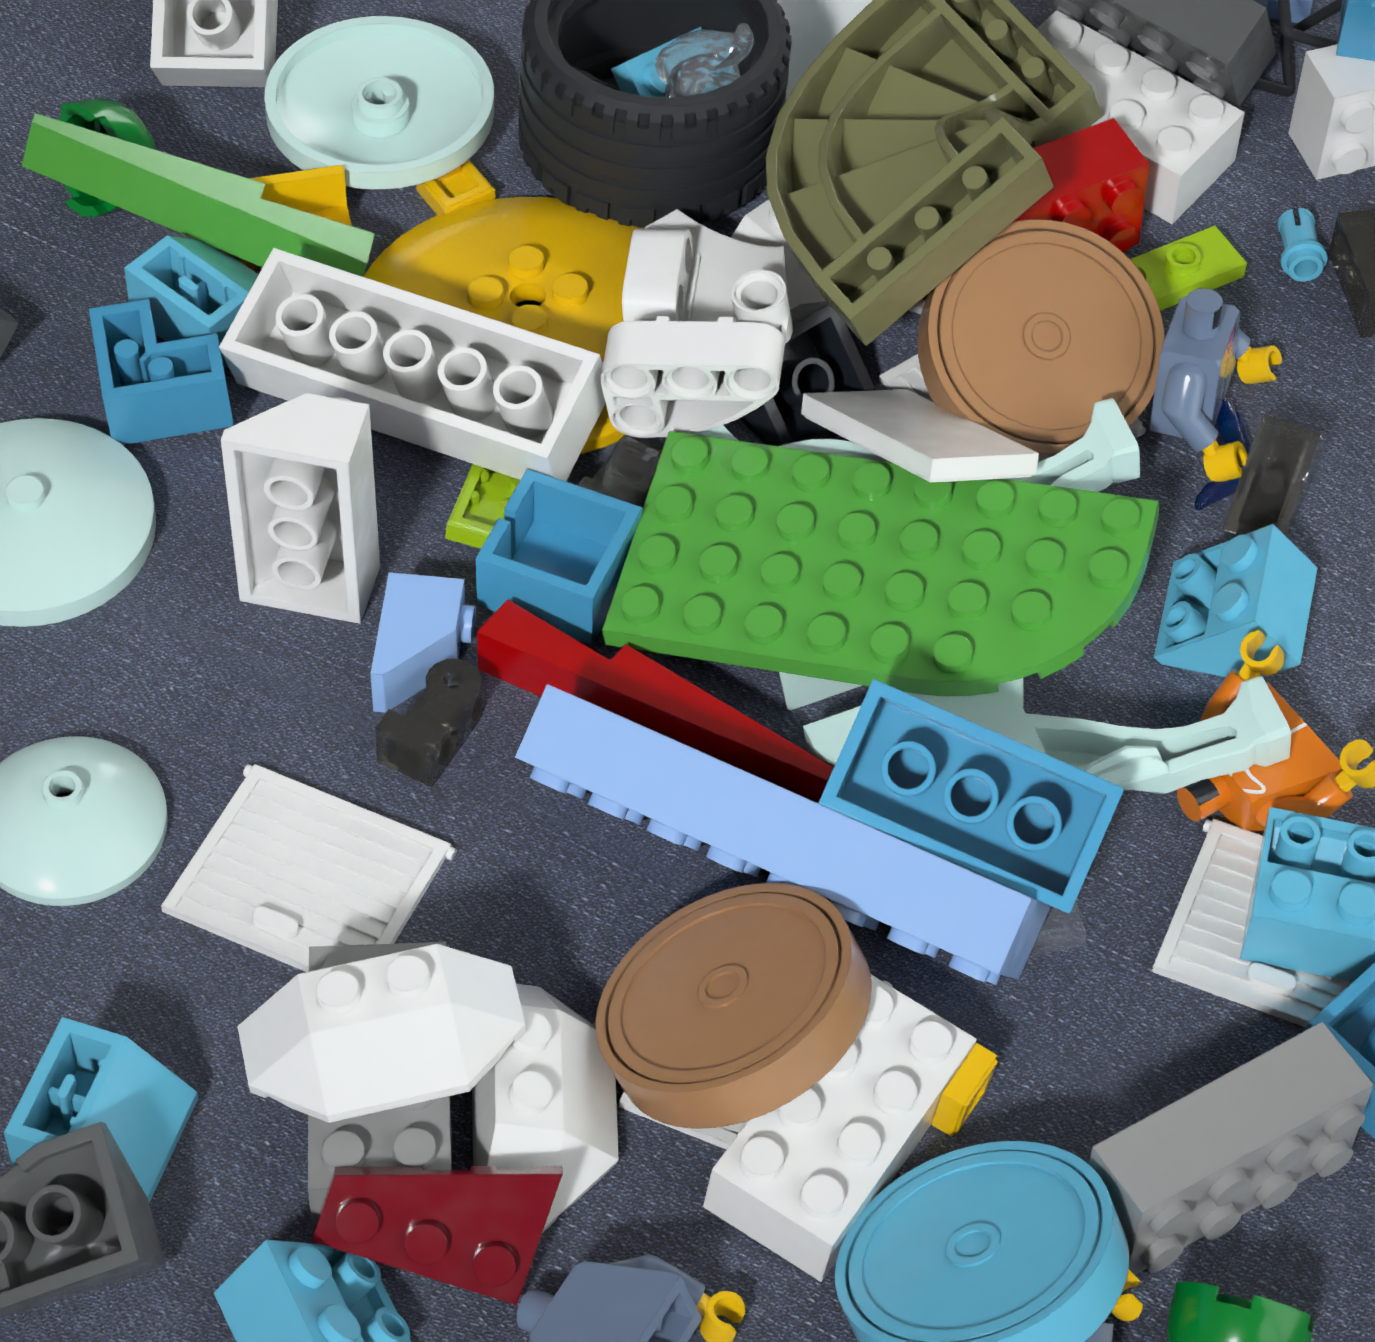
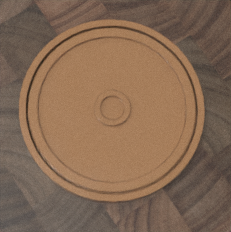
[917,220,1165,462]
[595,883,872,1129]

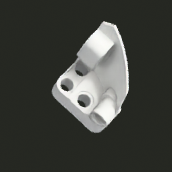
[601,209,793,438]

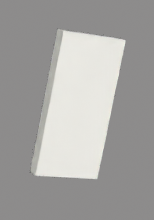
[801,389,1039,483]

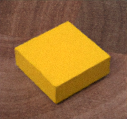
[416,159,495,215]
[931,1043,998,1137]

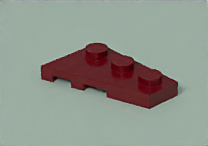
[312,1166,563,1305]

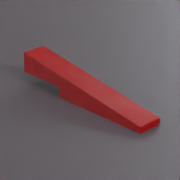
[477,600,834,803]

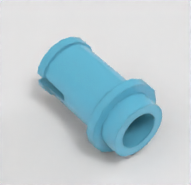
[1277,208,1328,282]

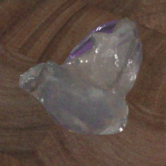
[655,23,754,98]

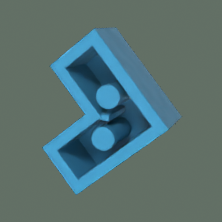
[89,299,234,445]

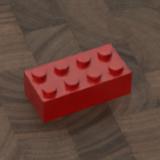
[922,118,1149,301]

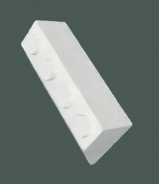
[221,393,380,624]

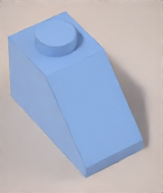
[370,572,476,713]

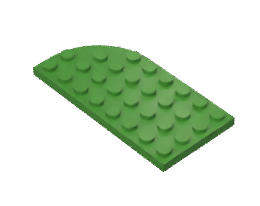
[602,431,1159,696]

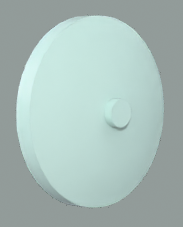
[264,16,494,189]
[0,418,156,627]

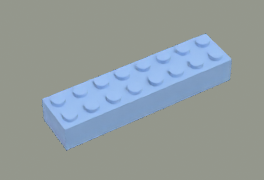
[515,684,1051,985]

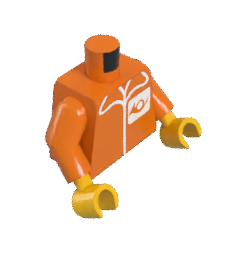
[1177,630,1375,833]

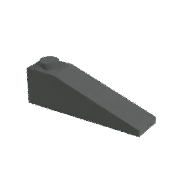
[0,1122,166,1318]

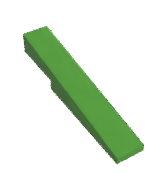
[22,113,375,277]

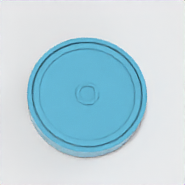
[835,1141,1129,1342]

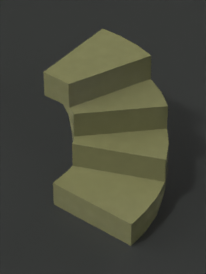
[766,0,1103,346]

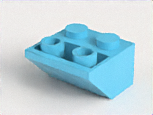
[124,235,259,369]
[1154,524,1318,677]
[1240,807,1375,982]
[4,1017,198,1203]
[213,1240,412,1342]

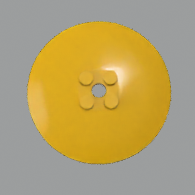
[364,197,645,454]

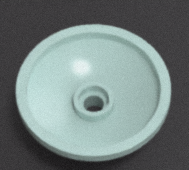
[0,736,168,906]

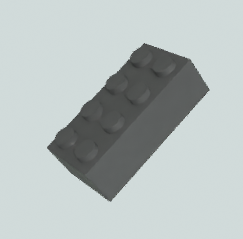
[1051,0,1276,107]

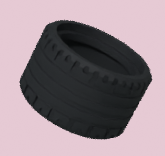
[518,0,792,228]

